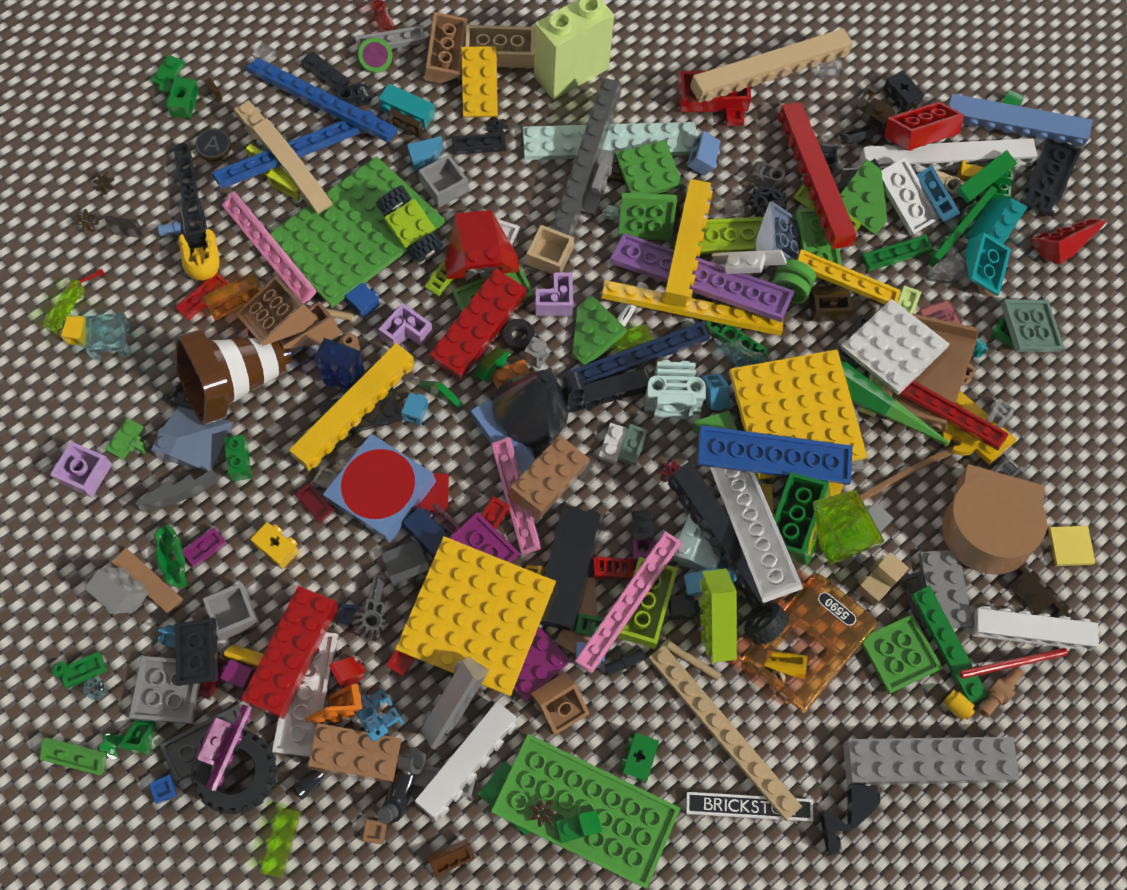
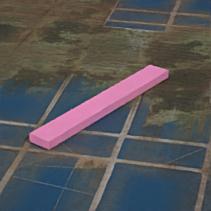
[222,192,317,305]
[575,531,682,674]

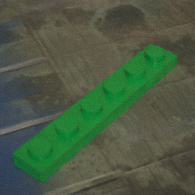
[927,186,997,268]
[910,585,988,703]

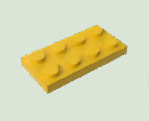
[462,46,498,118]

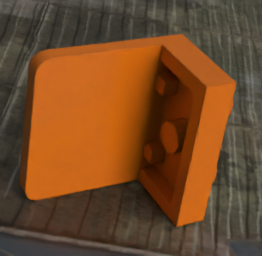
[305,684,362,725]

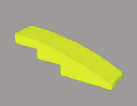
[246,144,301,201]

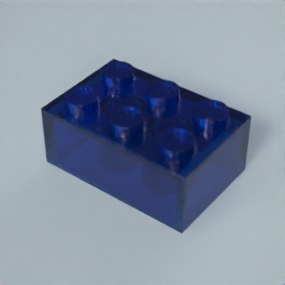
[314,338,365,392]

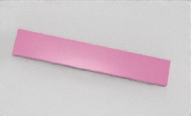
[491,437,541,555]

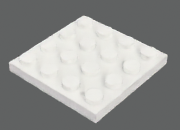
[841,299,949,395]

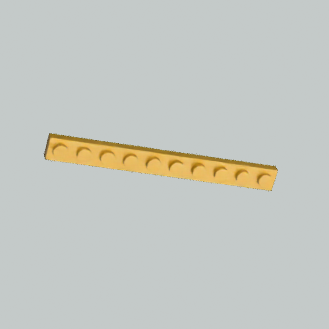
[601,280,783,336]

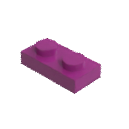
[183,527,227,568]

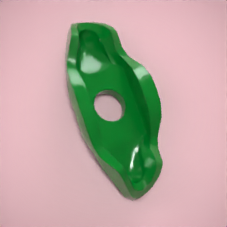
[154,524,187,588]

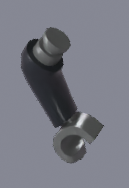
[378,747,426,824]

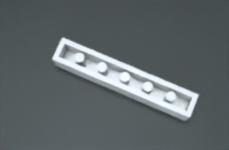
[972,606,1099,651]
[415,702,517,821]

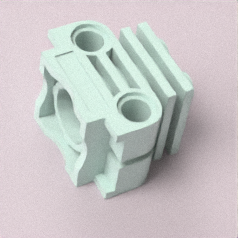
[644,360,706,420]

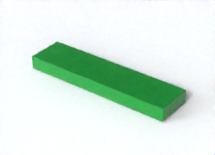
[957,150,1017,203]
[860,235,934,272]

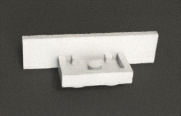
[712,250,787,274]

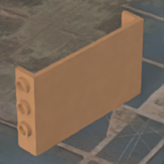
[878,314,979,432]

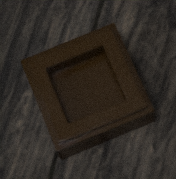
[204,78,222,103]

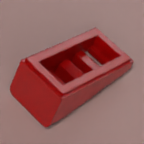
[593,557,634,580]

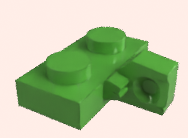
[105,418,148,460]

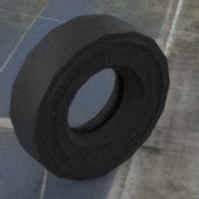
[502,319,535,352]

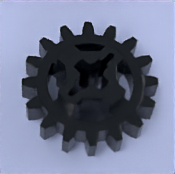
[748,184,788,217]

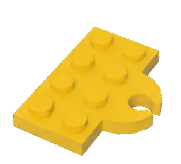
[942,391,1017,465]

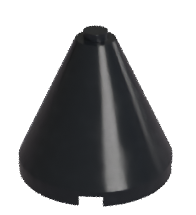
[492,370,568,445]

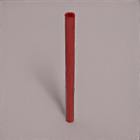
[959,648,1068,679]

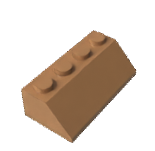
[424,12,468,83]

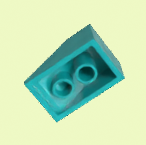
[965,232,1011,296]

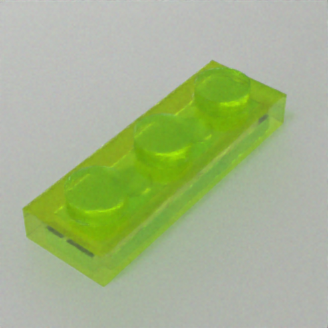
[43,278,85,334]
[260,807,301,879]

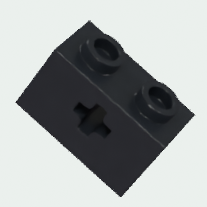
[883,70,924,113]

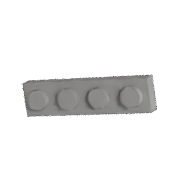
[355,25,426,52]

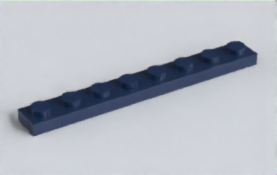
[567,322,710,385]

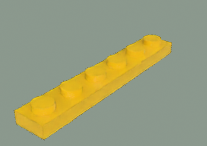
[797,249,901,305]

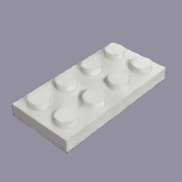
[882,157,941,236]

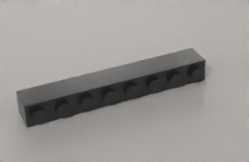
[666,461,774,610]

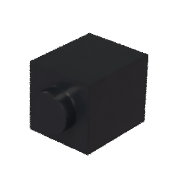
[668,595,699,620]

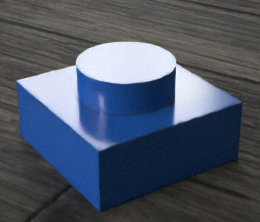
[149,775,178,805]

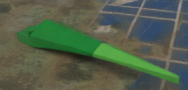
[840,360,949,445]

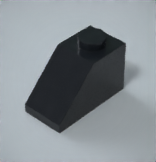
[847,784,881,830]

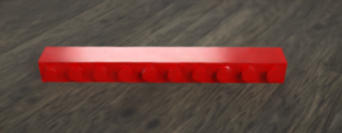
[778,102,857,249]

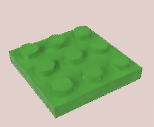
[615,140,683,194]
[618,193,677,241]
[859,614,943,695]

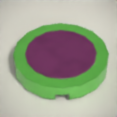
[358,38,393,74]

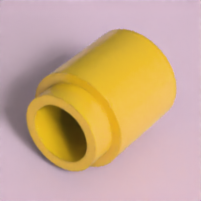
[943,690,975,720]

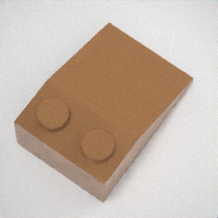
[278,301,342,349]

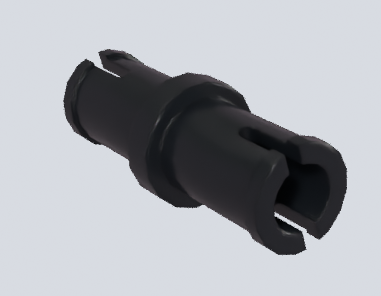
[604,648,646,677]

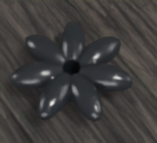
[486,117,508,134]

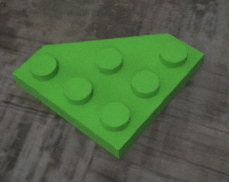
[840,159,887,235]
[572,295,627,366]

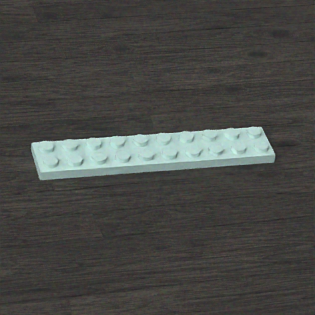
[523,122,697,160]

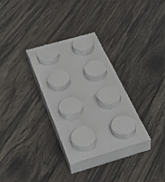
[918,550,973,629]

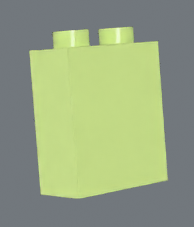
[534,0,614,100]

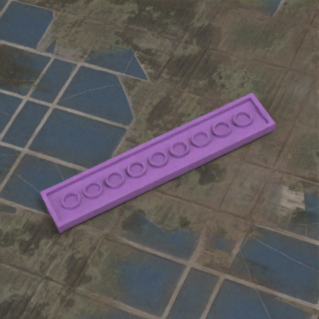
[610,233,794,322]

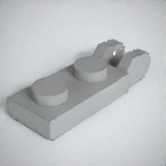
[986,399,1015,429]

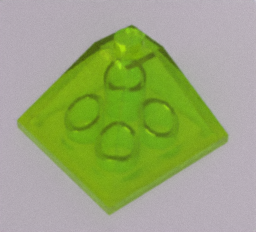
[813,489,885,565]

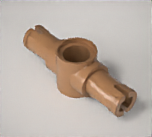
[978,667,1024,718]

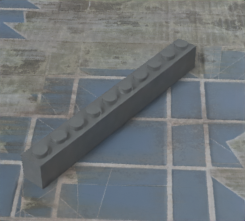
[552,77,621,237]

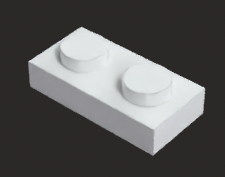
[598,423,628,465]

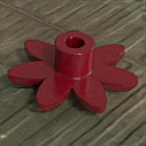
[659,460,681,482]

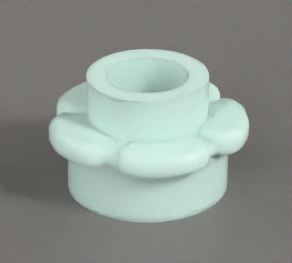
[602,205,619,220]

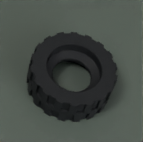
[744,602,789,646]

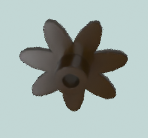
[92,171,115,195]
[75,209,99,232]
[530,798,557,827]

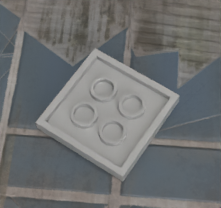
[129,656,200,724]

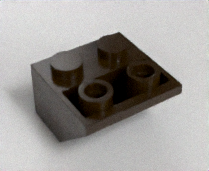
[808,287,853,322]

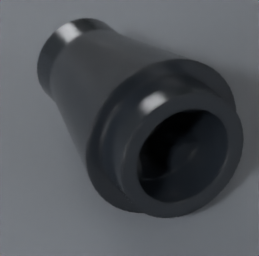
[292,770,325,800]

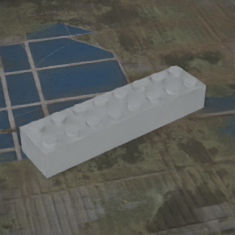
[843,737,1020,785]

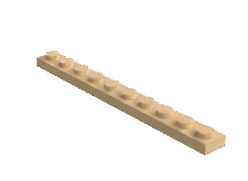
[648,645,802,821]

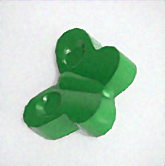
[98,733,124,759]

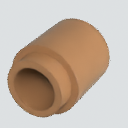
[339,333,360,358]

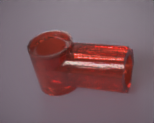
[371,0,396,32]

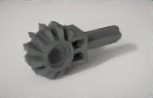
[351,575,387,640]

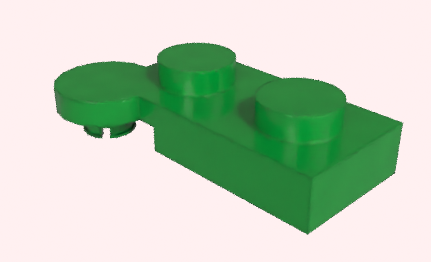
[151,55,185,94]
[52,652,108,689]

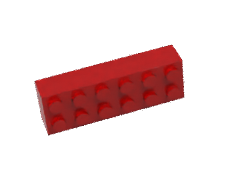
[430,268,526,382]
[241,586,338,720]

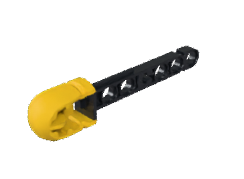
[174,143,220,280]

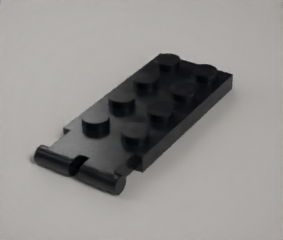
[1019,139,1082,217]

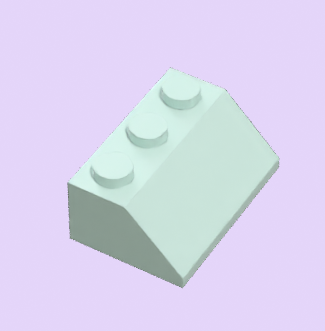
[673,514,730,571]

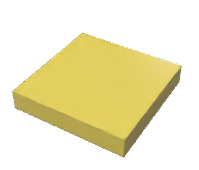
[1048,526,1095,566]

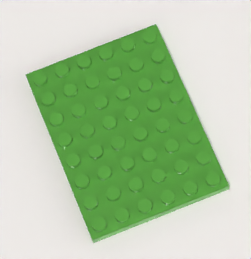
[270,156,445,308]

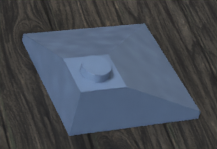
[755,202,801,260]
[152,406,233,473]

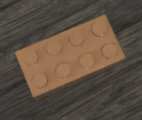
[507,435,590,521]
[308,723,402,784]

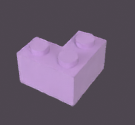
[535,272,573,316]
[379,303,433,347]

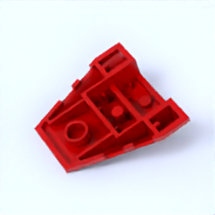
[445,210,520,279]

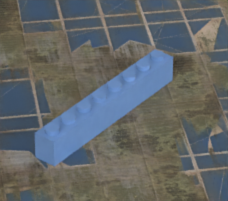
[949,94,1093,146]

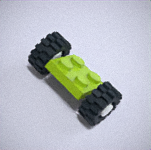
[376,185,443,263]

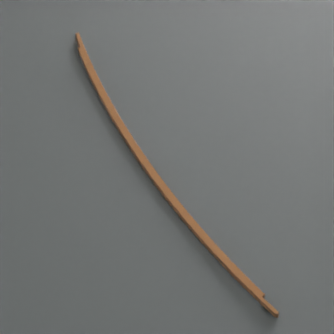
[736,444,959,598]

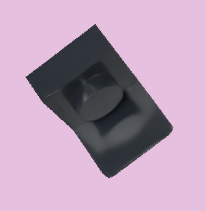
[819,810,852,856]

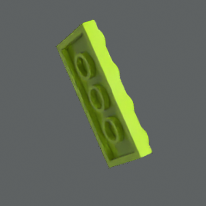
[698,217,764,255]

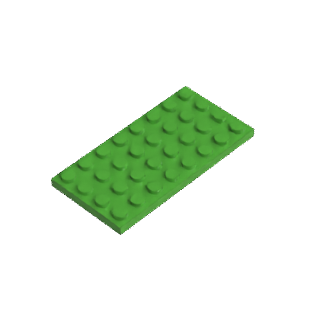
[491,734,681,889]

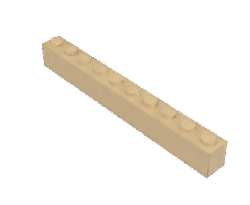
[690,28,853,103]

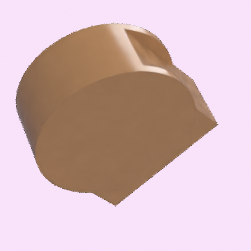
[942,464,1047,575]

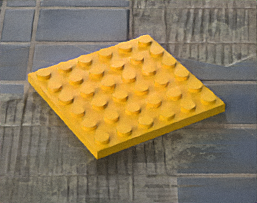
[729,350,868,481]
[395,537,556,697]

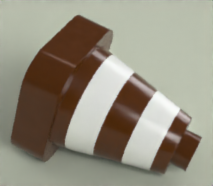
[175,330,293,426]

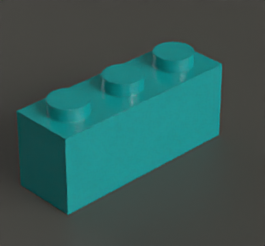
[378,84,435,130]

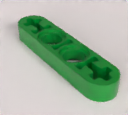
[705,321,769,364]

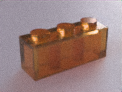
[202,273,262,321]

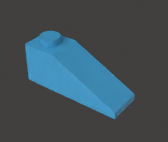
[916,165,960,224]

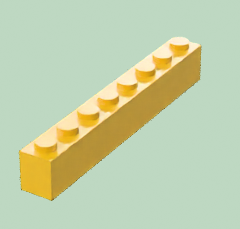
[663,179,713,307]
[289,343,414,471]

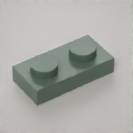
[618,424,648,466]

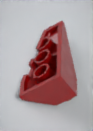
[1029,218,1106,264]

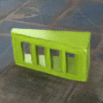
[425,259,456,298]

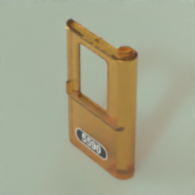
[740,573,878,714]

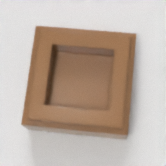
[362,819,387,845]

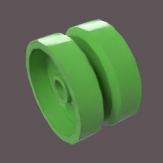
[771,259,816,304]

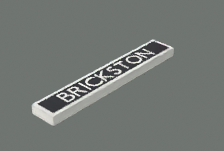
[686,792,813,822]

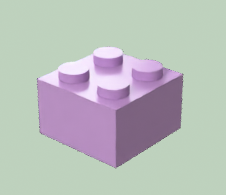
[50,441,112,498]

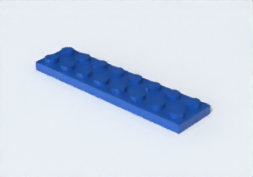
[697,425,853,485]

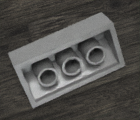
[421,657,489,750]

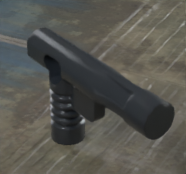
[161,382,193,410]

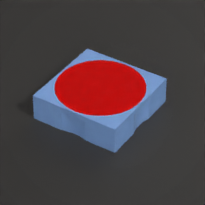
[323,434,436,543]

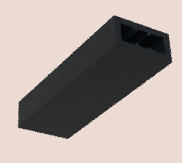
[539,506,603,632]

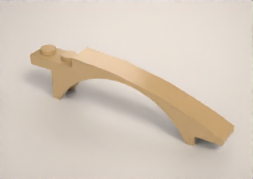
[234,100,333,214]

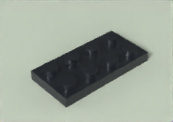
[318,386,402,435]

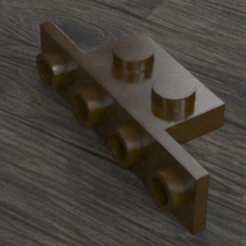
[1009,562,1071,618]

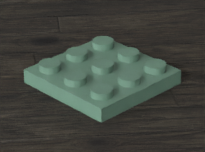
[1000,299,1065,352]

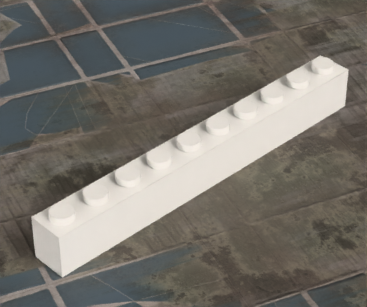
[859,138,1038,172]

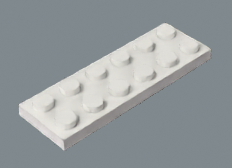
[272,632,338,757]

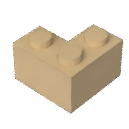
[856,552,909,606]

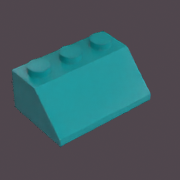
[965,198,1028,244]

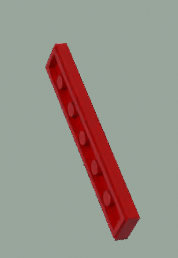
[899,380,1009,451]

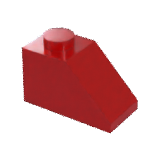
[329,656,365,689]

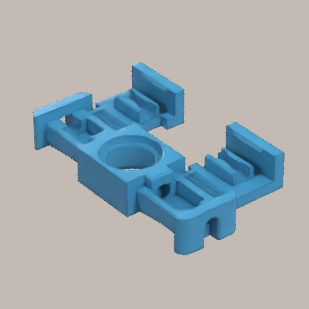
[356,688,405,742]

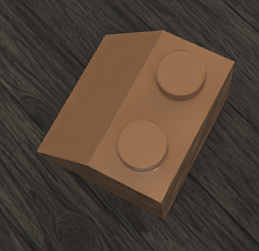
[531,672,590,735]

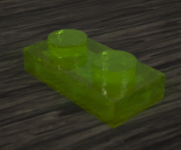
[614,324,653,353]

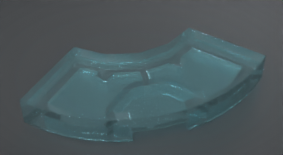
[721,339,766,367]

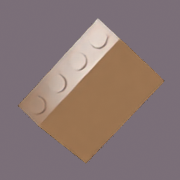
[235,275,317,346]

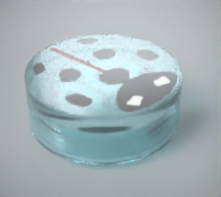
[83,678,107,700]

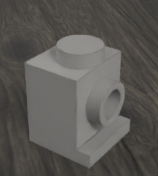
[524,337,549,369]

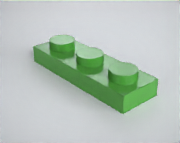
[40,737,106,775]

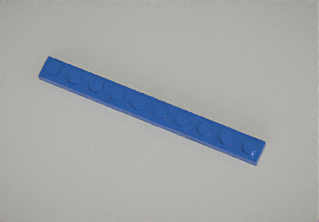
[247,58,398,142]
[212,110,376,189]

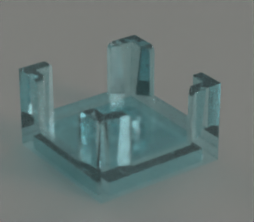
[86,313,131,360]

